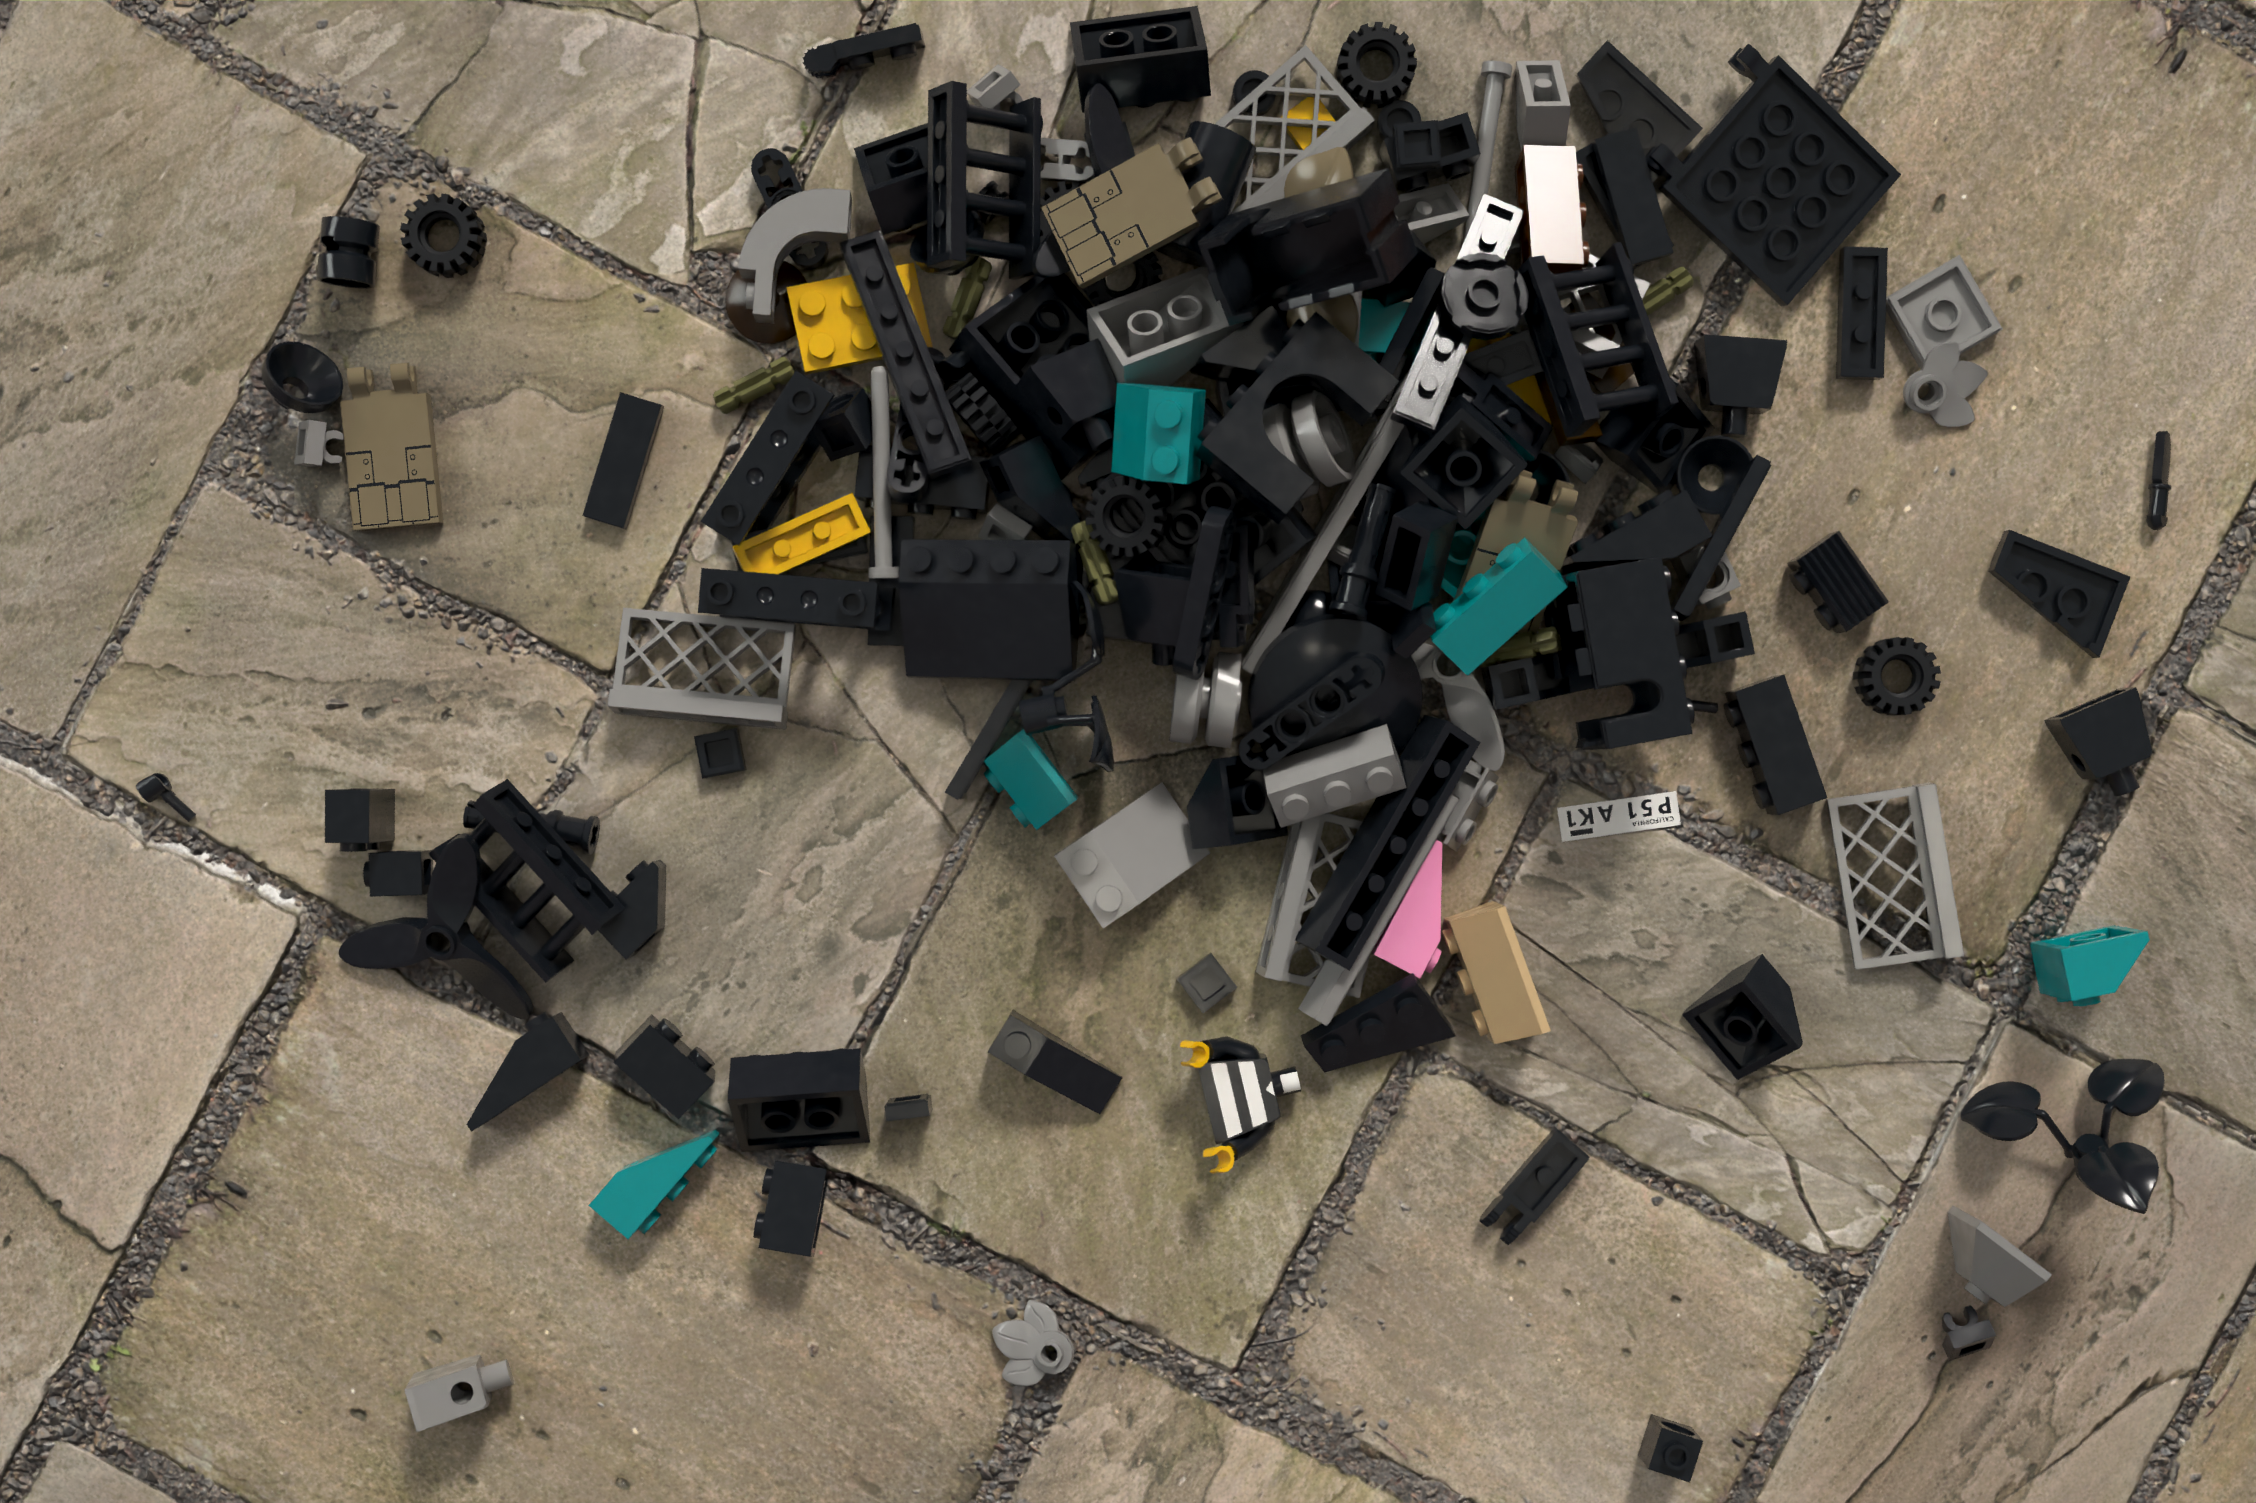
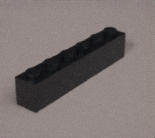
[1295,715,1481,971]

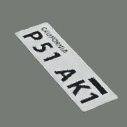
[1557,791,1681,842]

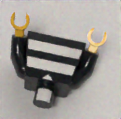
[1180,1036,1301,1174]

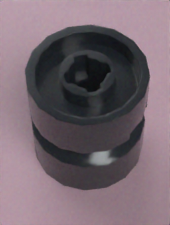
[316,216,380,289]

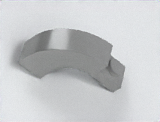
[738,188,853,324]

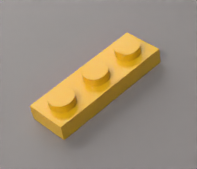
[732,492,871,574]

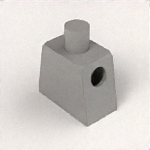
[404,1355,514,1432]

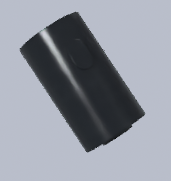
[1156,121,1256,267]

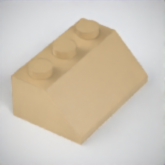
[1441,901,1551,1044]

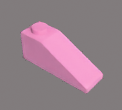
[1371,840,1442,979]

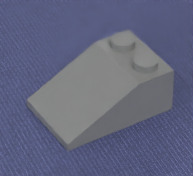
[1087,267,1244,386]
[1054,782,1210,928]

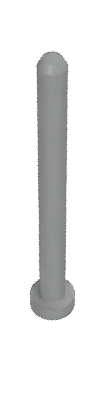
[1463,61,1512,243]
[868,366,899,578]

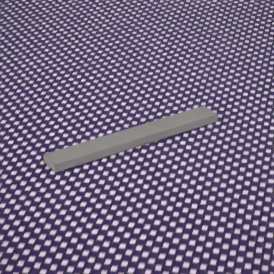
[1240,364,1413,674]

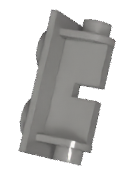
[1436,760,1499,852]

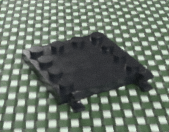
[1645,44,1901,306]

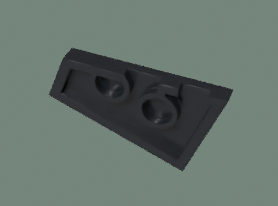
[1301,973,1456,1073]

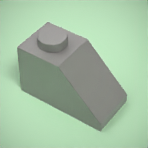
[1516,60,1571,151]

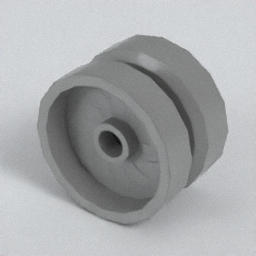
[1263,389,1355,501]
[1169,652,1242,748]

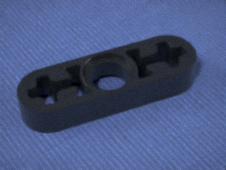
[751,148,829,270]

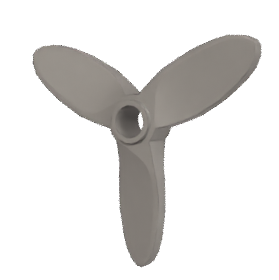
[1411,643,1505,771]

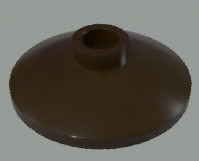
[725,261,807,344]

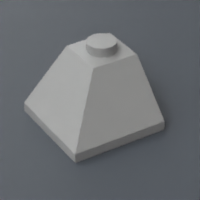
[1947,1205,2052,1307]

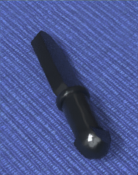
[2146,431,2171,530]

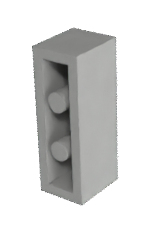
[1263,724,1407,828]

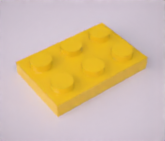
[786,262,933,375]

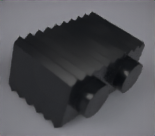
[1787,531,1889,633]

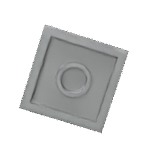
[1886,255,2003,369]

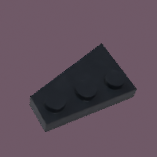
[1576,40,1703,182]
[1988,530,2130,658]

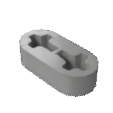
[1041,138,1094,183]

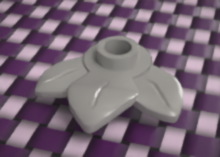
[1903,342,1988,427]
[992,1300,1074,1386]

